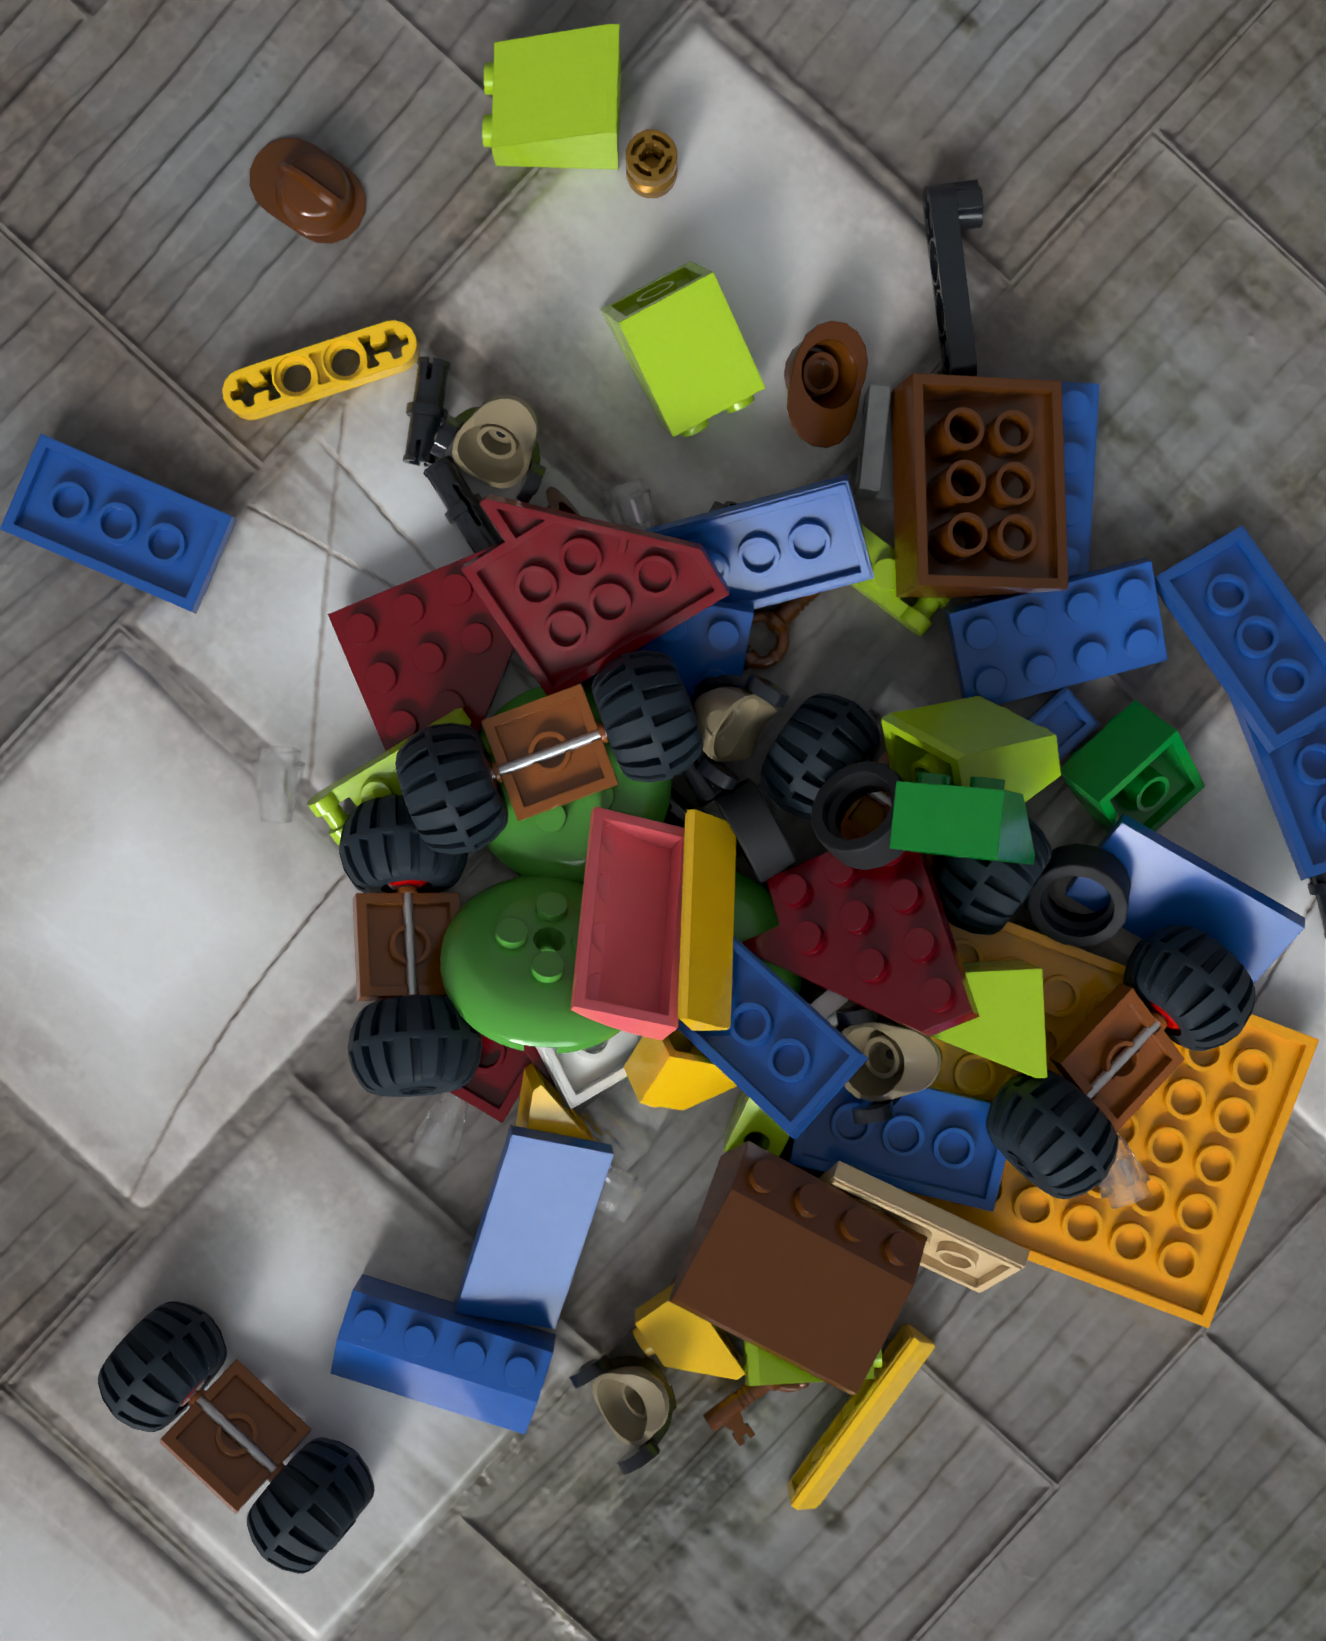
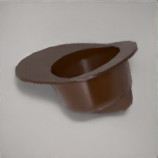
[249,138,365,244]
[784,320,868,448]

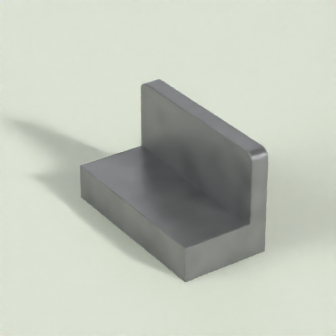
[854,384,894,501]

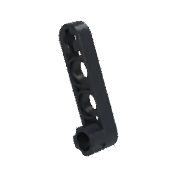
[923,179,984,376]

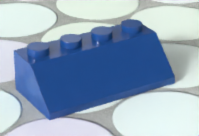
[330,1274,556,1434]

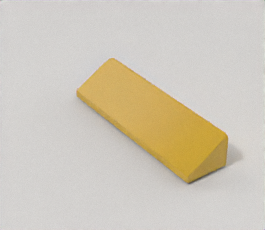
[677,809,736,1031]
[787,1323,935,1510]

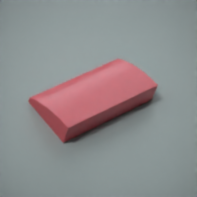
[570,806,685,1040]

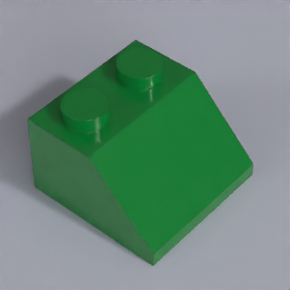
[1060,700,1205,833]
[889,772,1035,865]

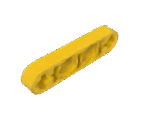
[222,320,420,420]

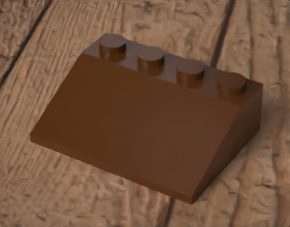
[891,373,1068,598]
[668,1141,928,1395]

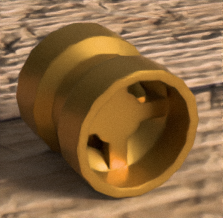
[626,129,677,198]

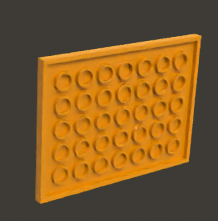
[824,922,1319,1328]

